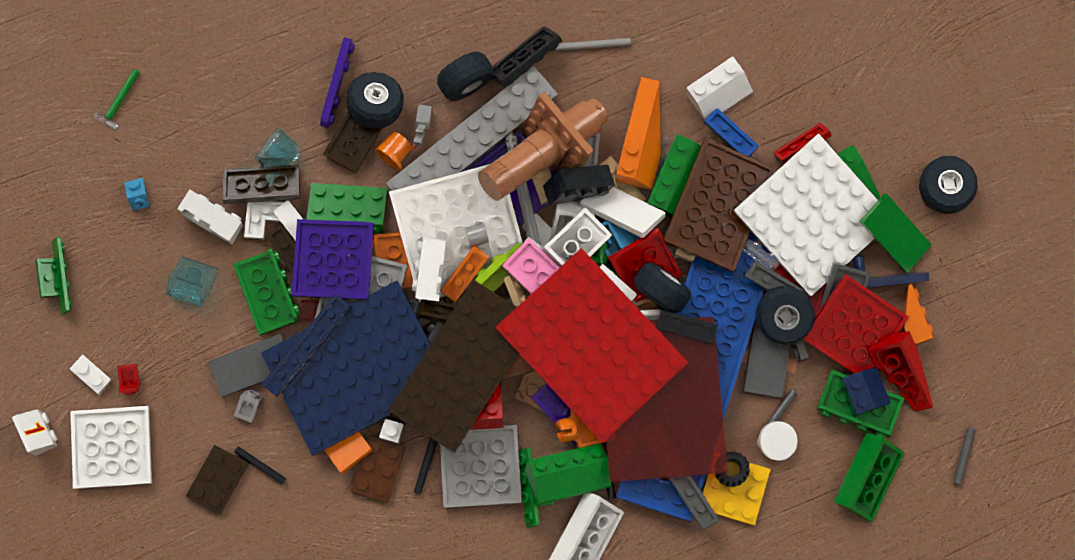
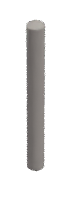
[556,38,631,51]

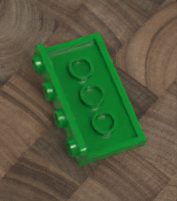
[307,183,387,234]
[233,248,301,336]
[816,370,904,438]

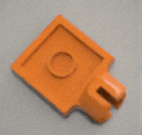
[556,409,616,448]

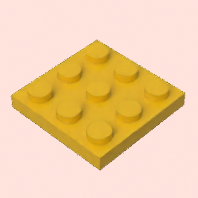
[702,452,771,526]

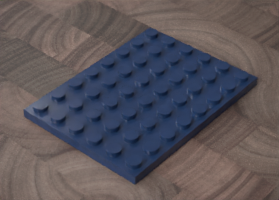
[261,281,431,456]

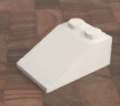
[542,208,612,267]

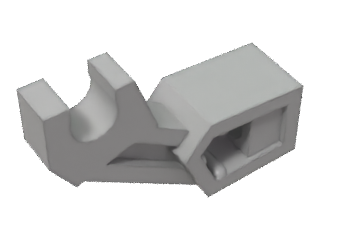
[414,105,432,146]

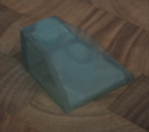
[255,127,300,167]

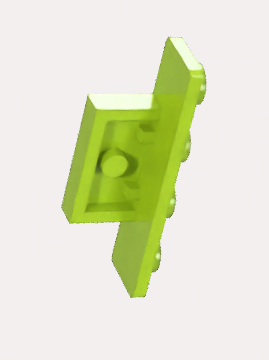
[475,243,522,292]

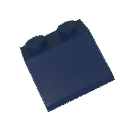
[840,367,891,417]

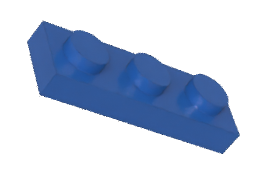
[704,108,759,157]

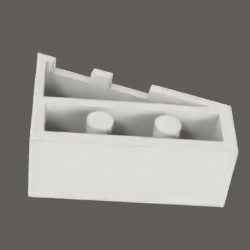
[178,189,244,245]
[412,237,446,301]

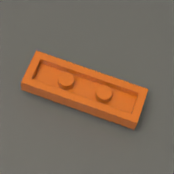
[441,246,490,303]

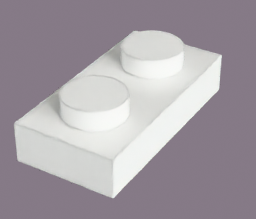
[70,355,112,395]

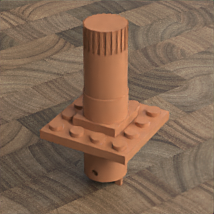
[478,92,608,201]

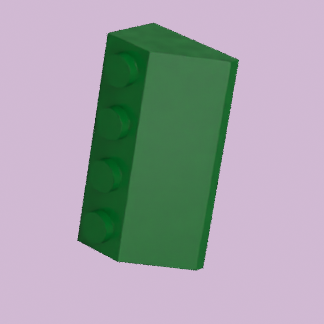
[834,432,905,522]
[525,443,611,505]

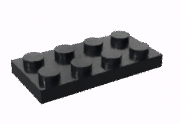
[492,26,563,87]

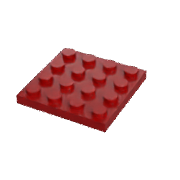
[803,274,909,374]

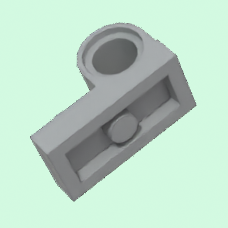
[465,223,493,263]

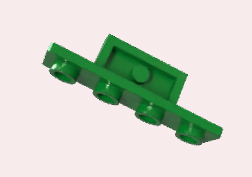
[35,237,71,315]
[519,448,554,528]

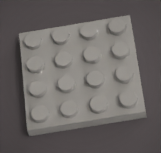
[440,425,522,508]

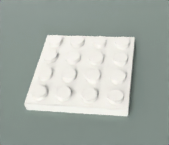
[71,406,152,489]

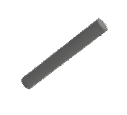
[757,389,797,437]
[953,427,975,485]

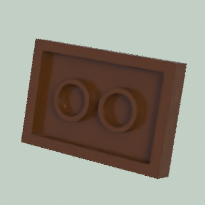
[351,435,406,503]

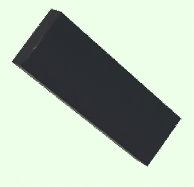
[656,310,718,345]

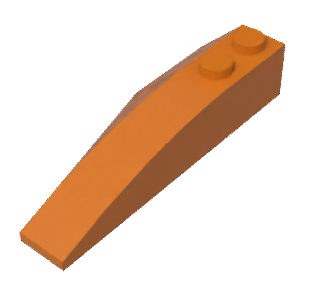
[615,77,661,190]

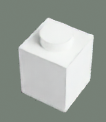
[379,419,405,445]

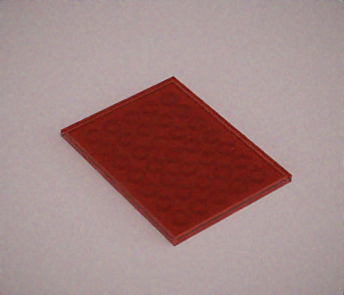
[606,316,728,482]

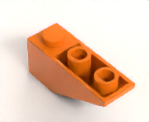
[901,284,934,346]

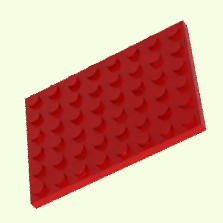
[495,248,688,443]

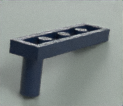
[853,256,930,287]

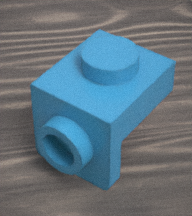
[125,178,150,211]

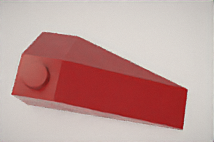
[868,331,933,411]

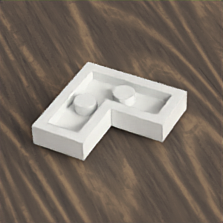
[244,201,284,240]

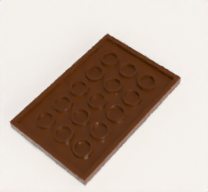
[663,137,775,272]

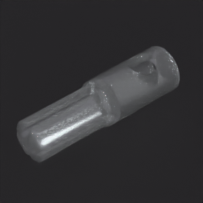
[93,112,119,130]

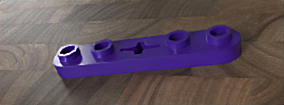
[320,37,355,128]

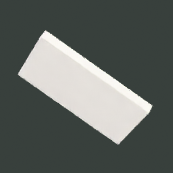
[580,187,665,238]

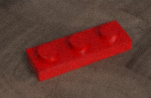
[773,123,832,165]

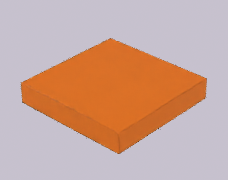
[324,432,373,474]

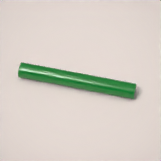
[104,69,140,120]

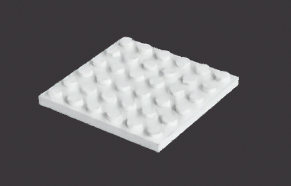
[733,134,878,297]
[389,164,523,303]

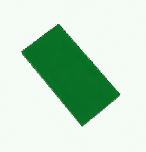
[860,193,932,273]

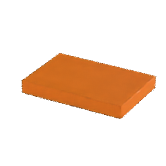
[373,232,413,290]

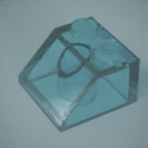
[166,257,218,307]

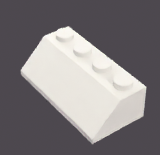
[549,493,624,560]

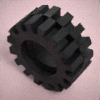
[714,451,750,487]

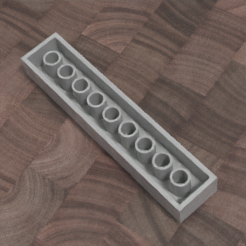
[386,66,558,191]

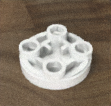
[757,421,798,461]

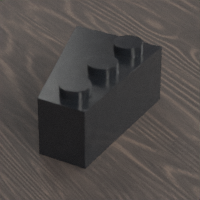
[543,165,615,206]

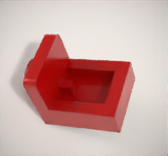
[117,364,140,395]

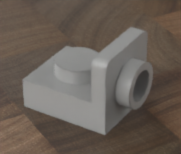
[234,390,263,423]

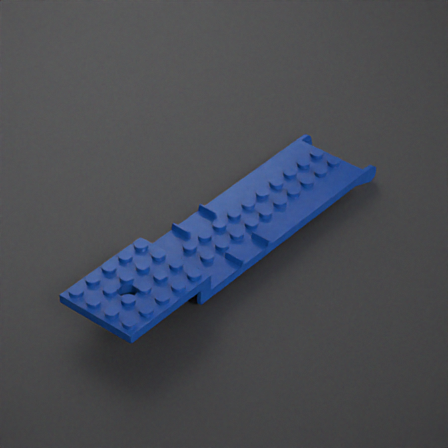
[616,231,774,522]

